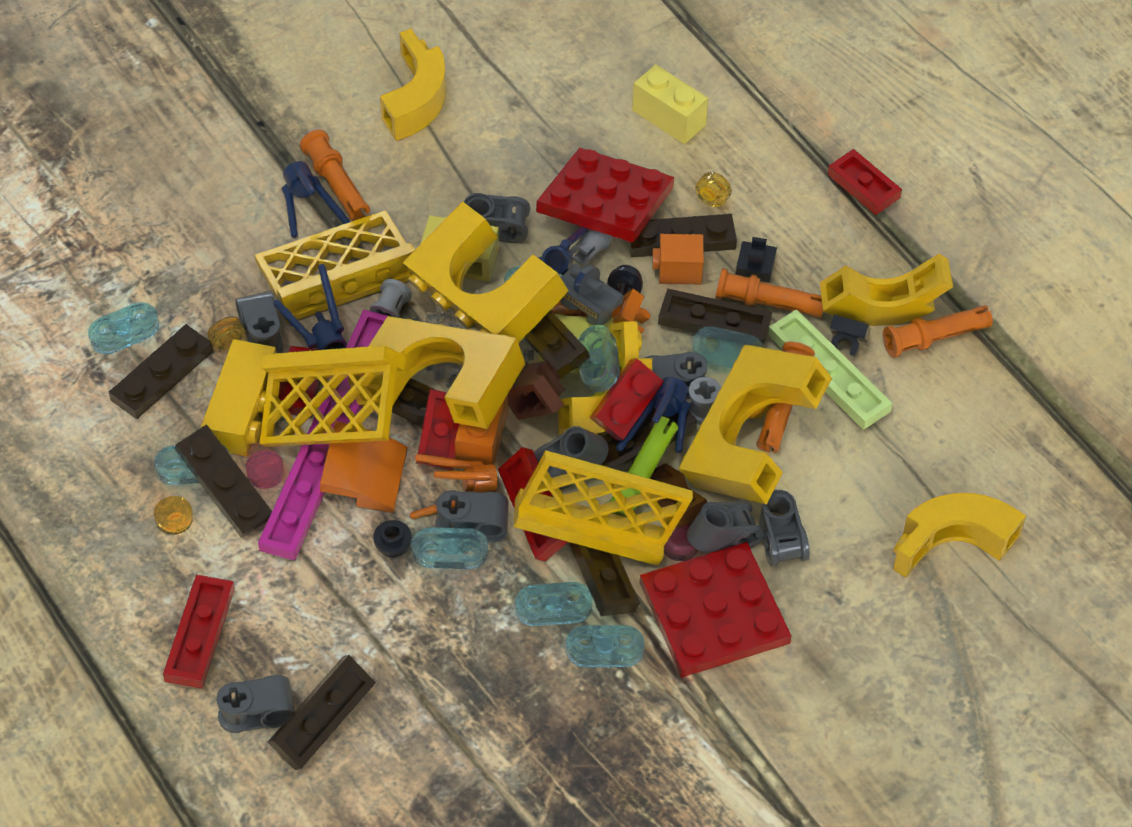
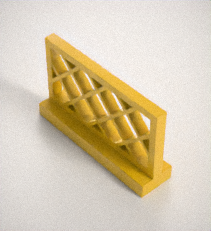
[255,210,415,323]
[259,345,406,447]
[513,450,693,566]

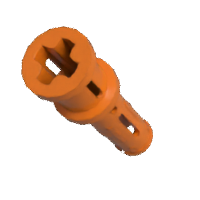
[299,129,370,221]
[715,268,823,318]
[882,305,993,358]
[756,341,815,453]

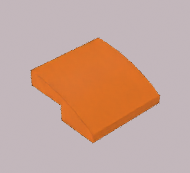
[320,421,408,513]

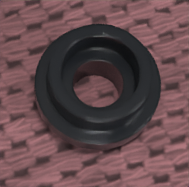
[607,265,643,296]
[373,520,412,557]

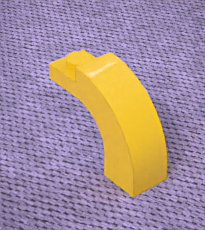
[380,28,446,141]
[820,253,953,326]
[558,321,653,436]
[893,493,1026,578]

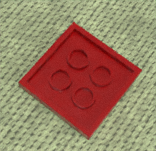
[536,147,675,243]
[639,542,792,678]

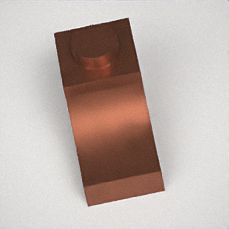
[508,361,566,420]

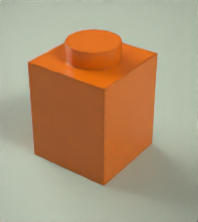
[652,234,704,285]

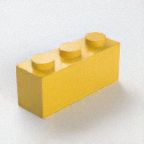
[200,339,276,457]

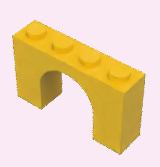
[403,201,569,343]
[348,316,525,429]
[678,344,832,505]

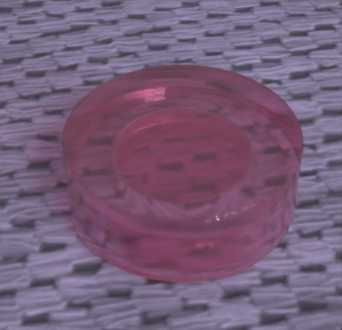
[246,450,284,489]
[664,524,699,561]

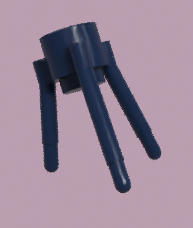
[281,161,351,238]
[537,227,588,276]
[273,264,347,350]
[616,377,690,453]

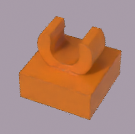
[611,289,651,334]

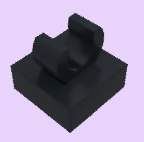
[735,237,777,283]
[830,315,871,357]

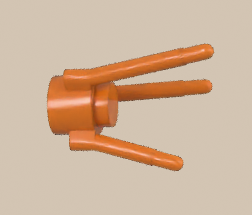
[410,454,497,519]

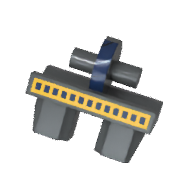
[560,263,623,328]

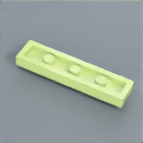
[768,309,893,430]

